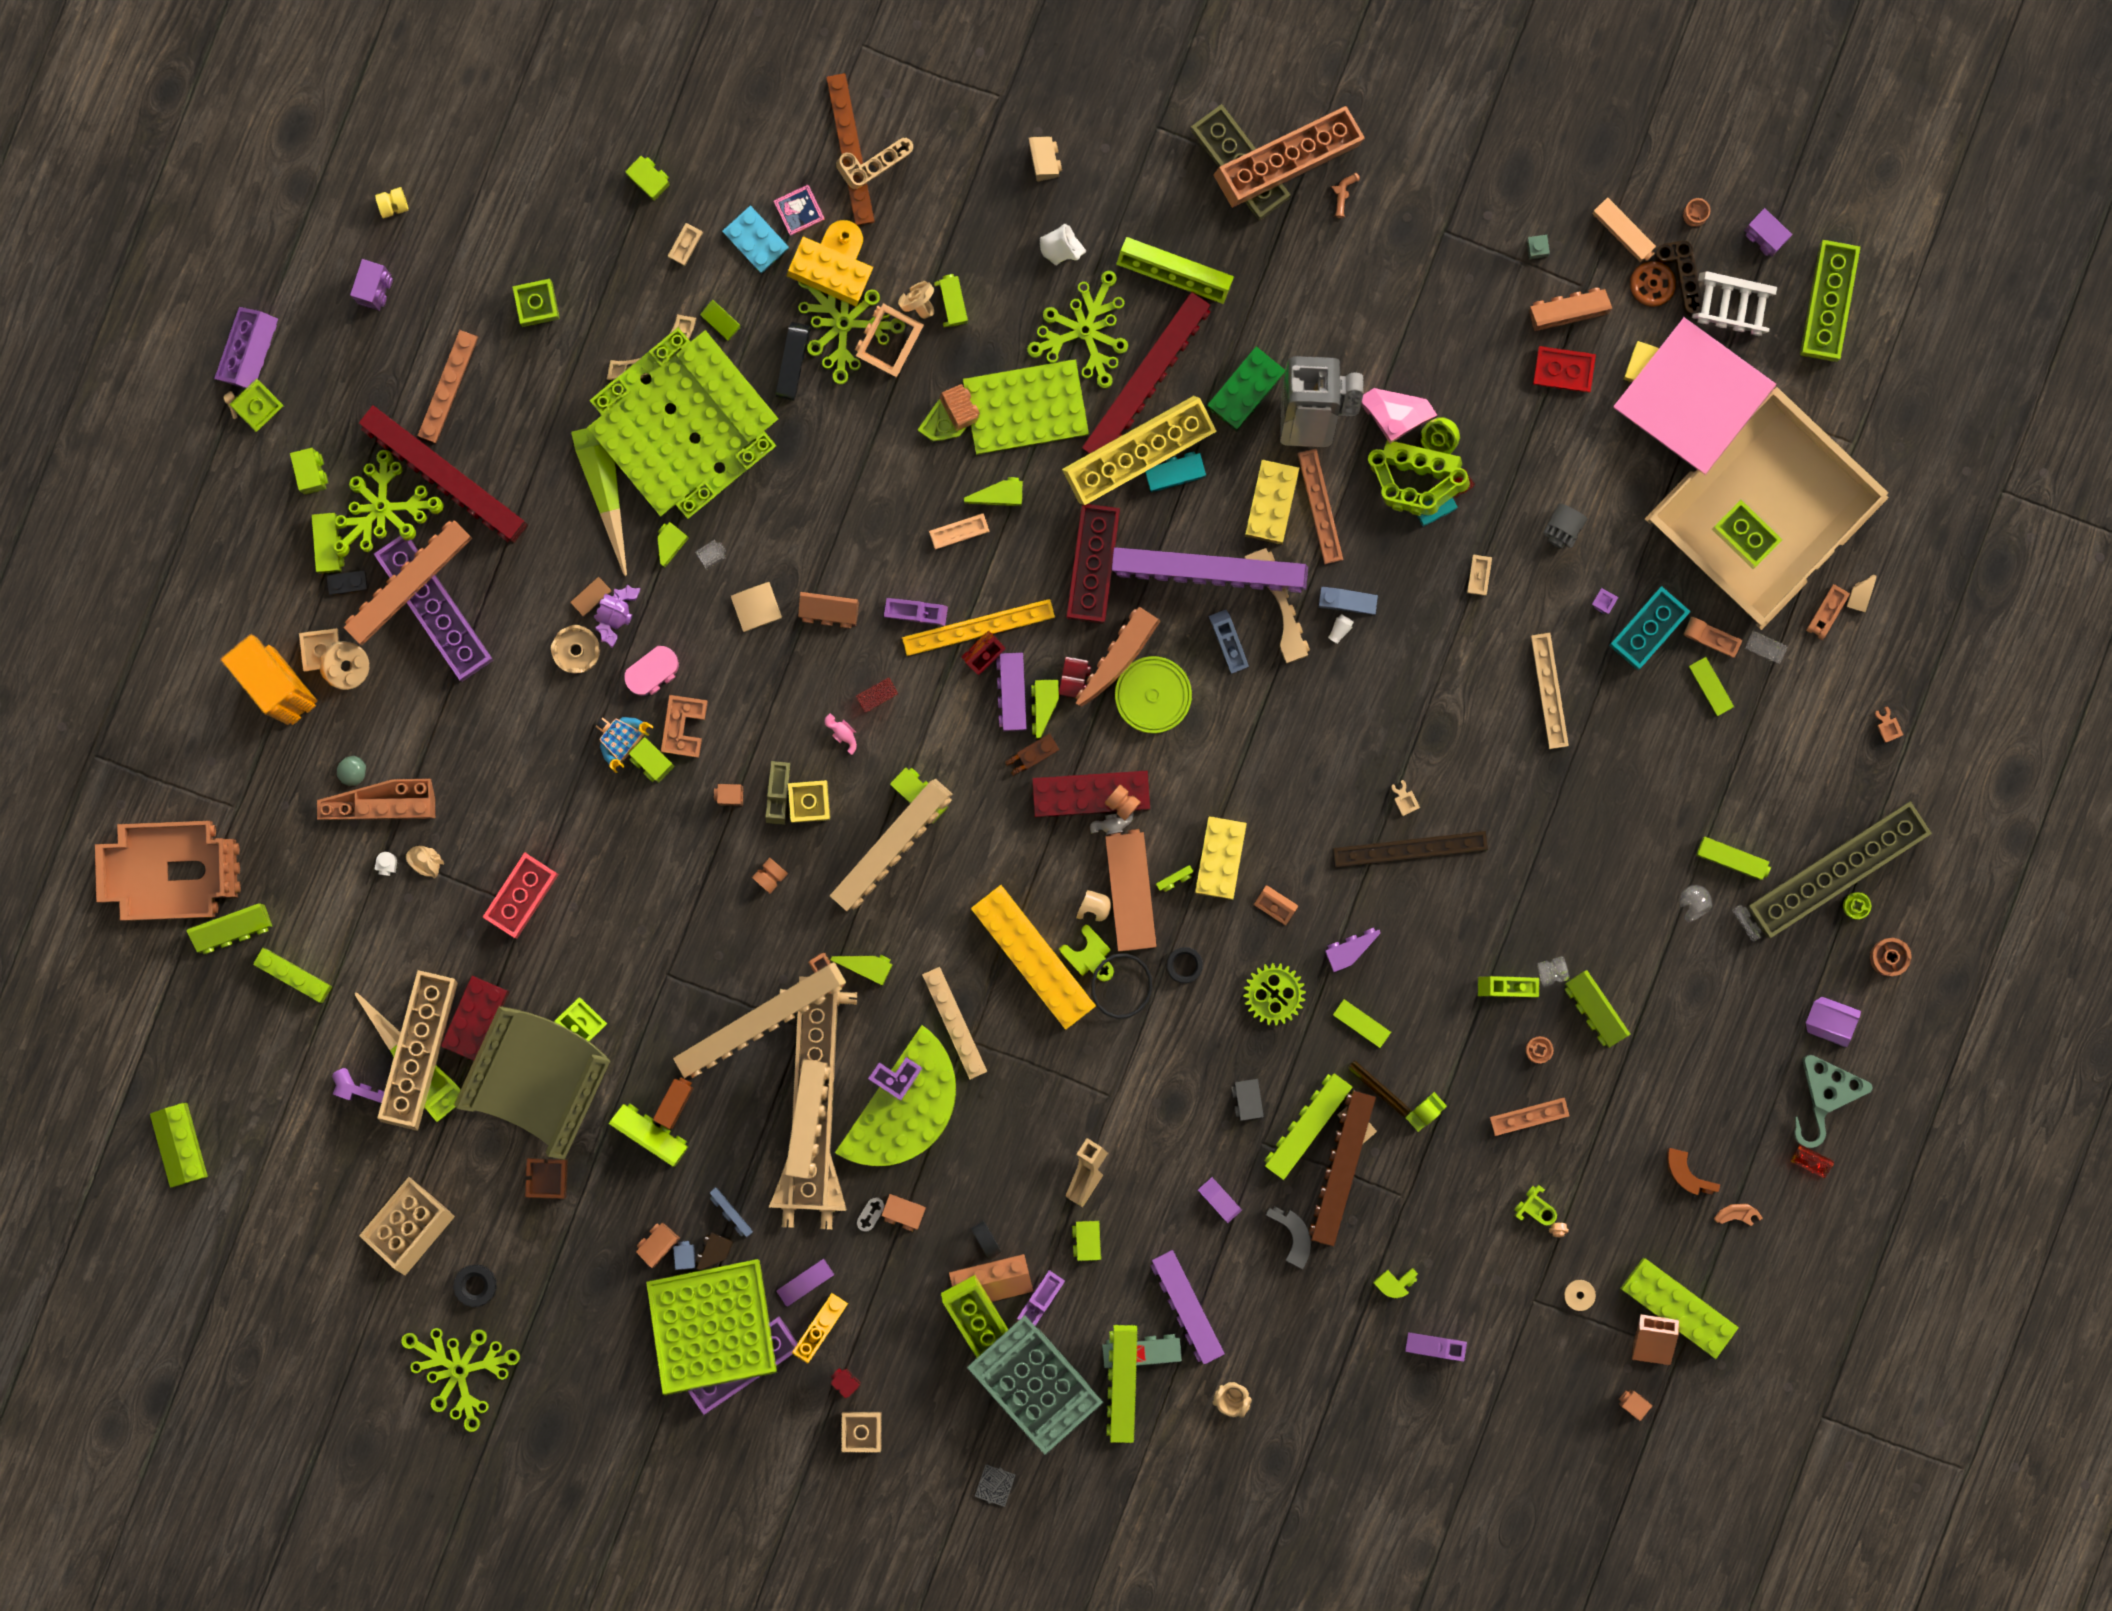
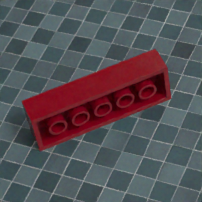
[1067,504,1120,624]
[1032,770,1150,818]

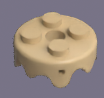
[551,625,600,674]
[320,641,369,690]

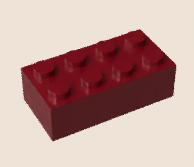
[441,976,510,1060]

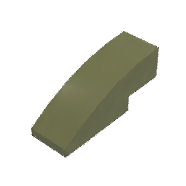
[766,761,790,825]

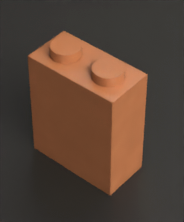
[1632,1315,1679,1365]

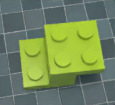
[554,997,607,1042]

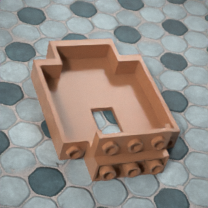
[95,821,241,921]

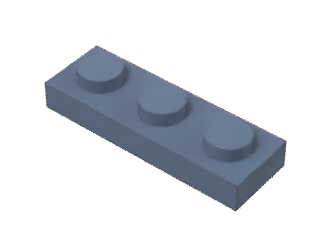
[710,1188,753,1237]

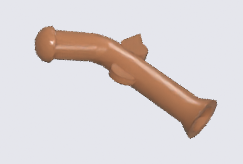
[1331,173,1360,218]

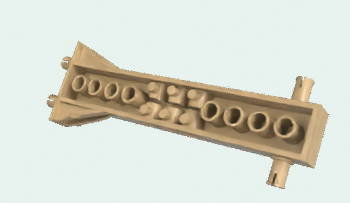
[769,976,857,1229]

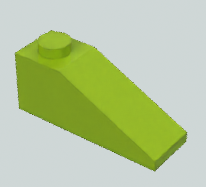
[964,477,1023,506]
[831,955,893,985]
[1478,976,1539,997]

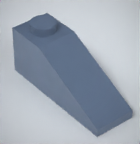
[1318,587,1378,615]
[1208,609,1249,674]

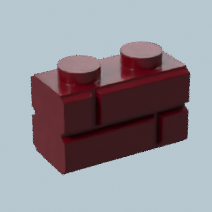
[962,630,1006,675]
[831,1368,861,1398]

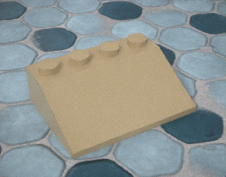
[359,1177,455,1275]

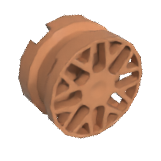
[1525,1037,1554,1064]

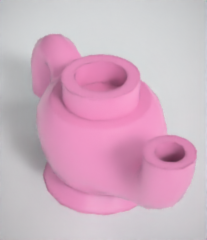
[824,713,857,755]

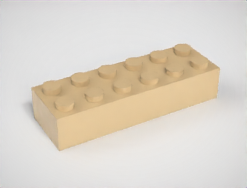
[785,1059,831,1178]

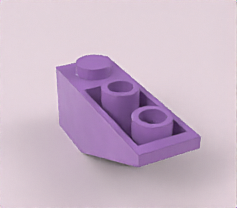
[1325,928,1381,972]
[1405,1332,1467,1361]

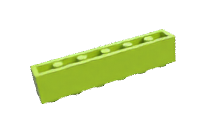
[1117,237,1234,304]
[1264,1073,1352,1180]
[1107,1325,1137,1443]

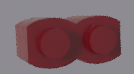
[1059,657,1091,698]

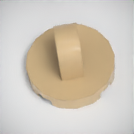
[898,281,934,319]

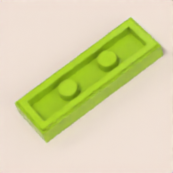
[1689,657,1734,716]
[1333,999,1391,1048]

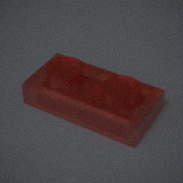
[856,677,898,713]
[1791,1145,1834,1178]

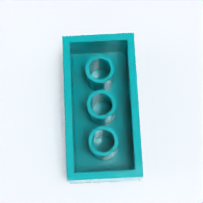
[1609,586,1690,671]

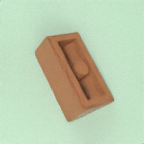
[1254,886,1298,925]

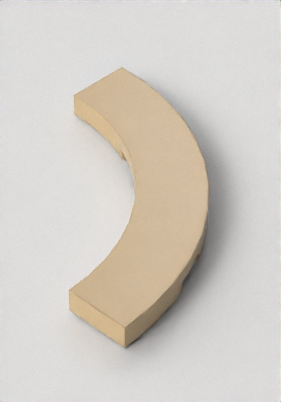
[607,315,696,380]

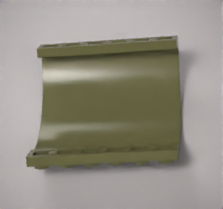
[454,1006,610,1160]

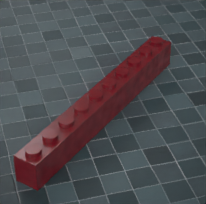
[1082,292,1211,454]

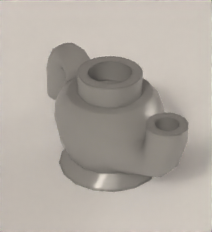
[1090,813,1134,836]

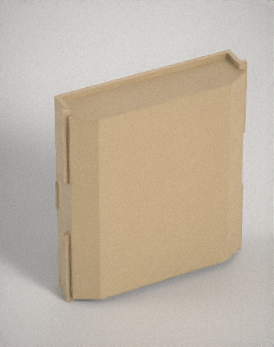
[1645,387,1888,630]

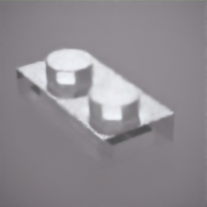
[1744,631,1788,664]
[1732,905,1761,942]

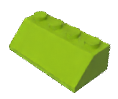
[187,903,272,955]
[1564,970,1630,1048]
[150,1103,208,1188]
[609,1103,688,1166]

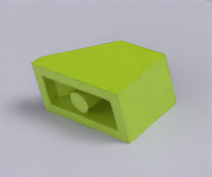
[658,522,689,568]

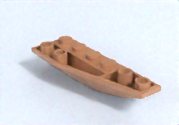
[1076,607,1160,707]
[317,779,435,820]

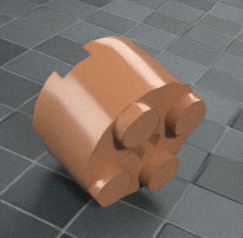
[1870,938,1912,977]

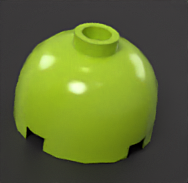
[1421,418,1460,454]

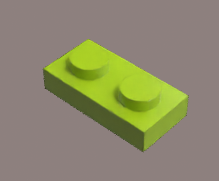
[1156,865,1193,892]

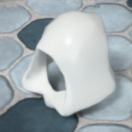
[1040,224,1086,265]

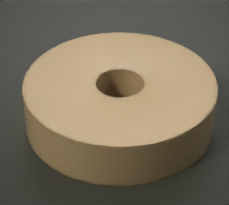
[1564,1280,1596,1311]

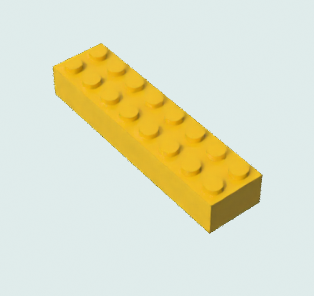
[971,885,1096,1030]

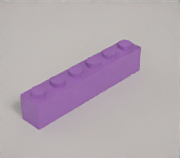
[1150,1250,1224,1364]

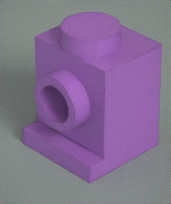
[1592,588,1618,614]

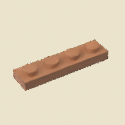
[1490,1098,1569,1136]

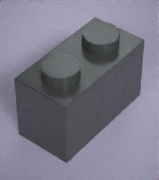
[1232,1079,1264,1121]

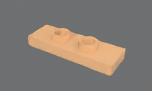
[929,513,989,550]

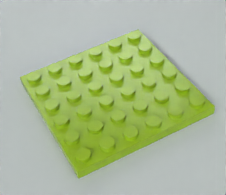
[646,1259,777,1395]

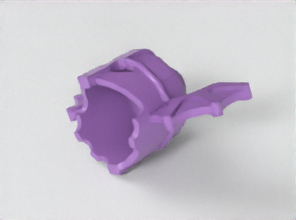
[594,585,640,648]

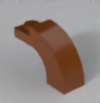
[1667,1148,1720,1195]

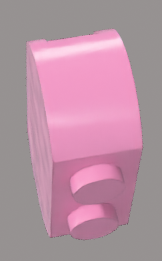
[625,646,679,696]

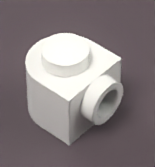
[375,852,397,876]

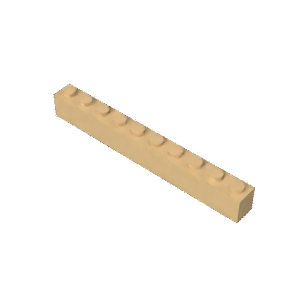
[673,962,846,1078]

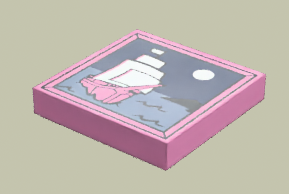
[774,185,825,236]

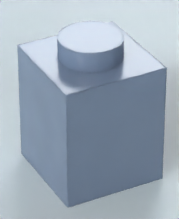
[673,1241,696,1270]

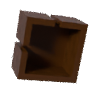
[525,1158,568,1199]

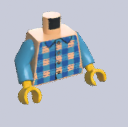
[596,717,653,773]

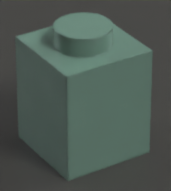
[1526,235,1550,260]

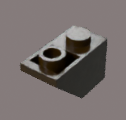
[695,1233,734,1270]

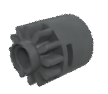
[1543,503,1588,549]

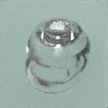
[1680,885,1713,922]

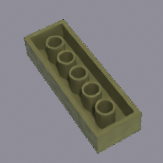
[1191,104,1291,221]

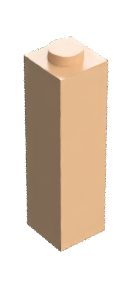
[1592,198,1656,262]

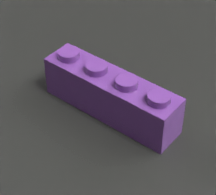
[996,653,1026,732]

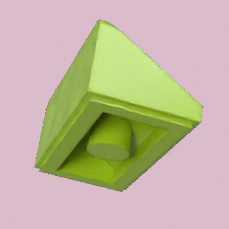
[700,300,741,341]

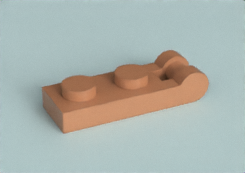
[1806,584,1850,640]

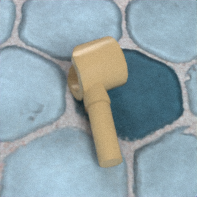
[224,391,238,419]

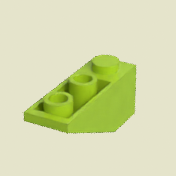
[1031,680,1059,739]

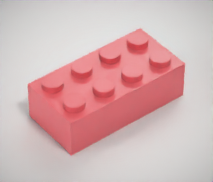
[483,853,559,939]

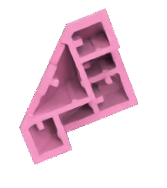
[1361,388,1437,444]

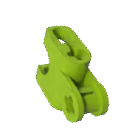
[1059,924,1114,981]

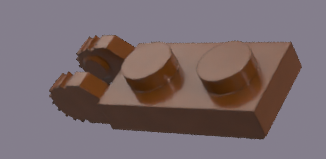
[1005,733,1060,776]

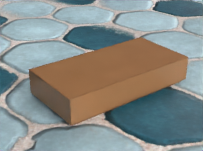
[571,577,612,617]

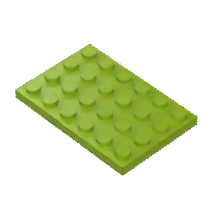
[963,359,1089,455]

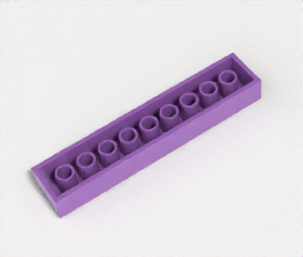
[1112,548,1308,593]

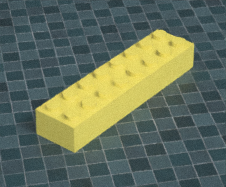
[1062,396,1217,505]

